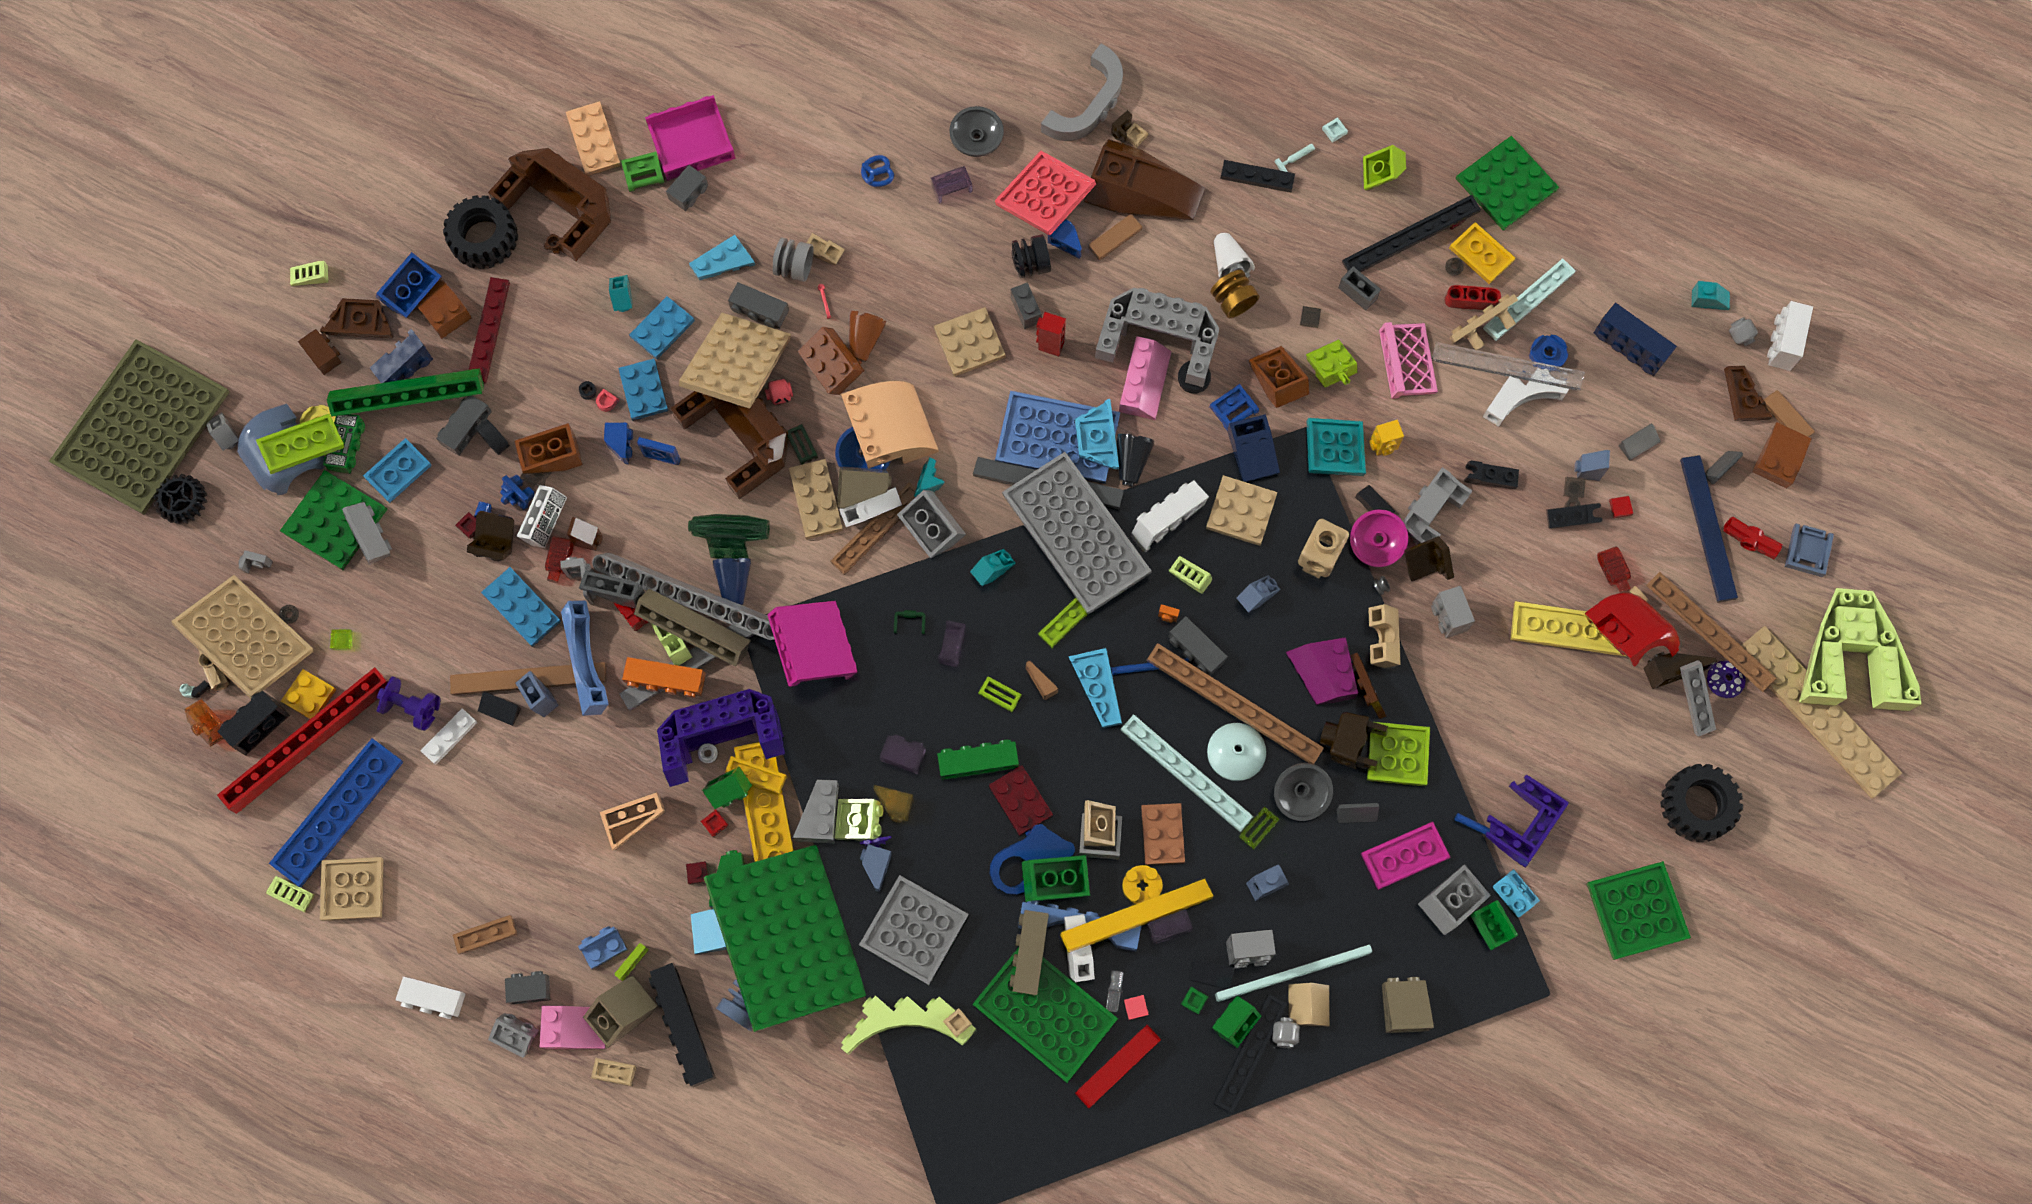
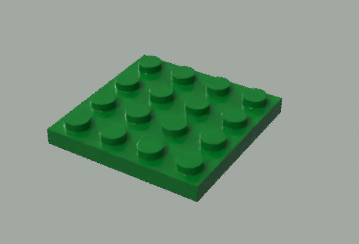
[1456,136,1559,231]
[280,470,387,570]
[1586,861,1691,960]

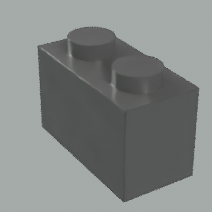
[666,165,708,211]
[1338,267,1381,311]
[1010,282,1042,329]
[505,971,551,1005]

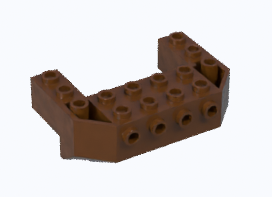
[488,148,611,262]
[670,391,789,500]

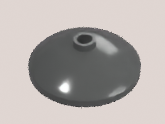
[949,106,1004,157]
[1274,763,1333,821]

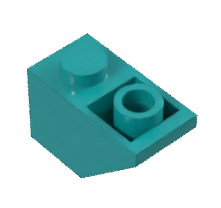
[970,549,1016,586]

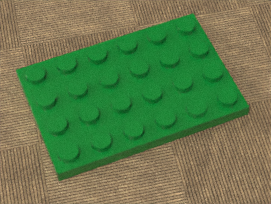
[972,947,1118,1083]

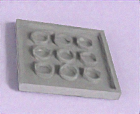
[859,875,969,985]

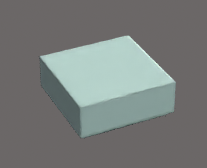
[1322,117,1348,143]

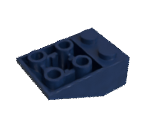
[1227,414,1280,482]

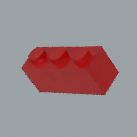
[1036,312,1066,357]

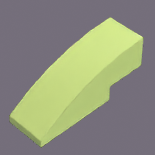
[651,623,692,666]

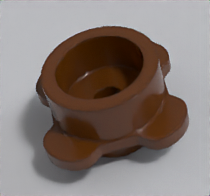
[544,234,560,254]

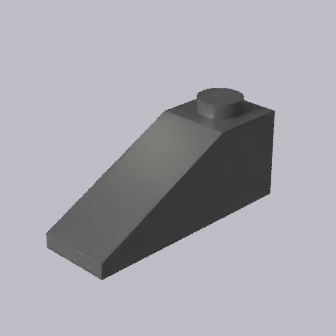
[579,570,645,609]

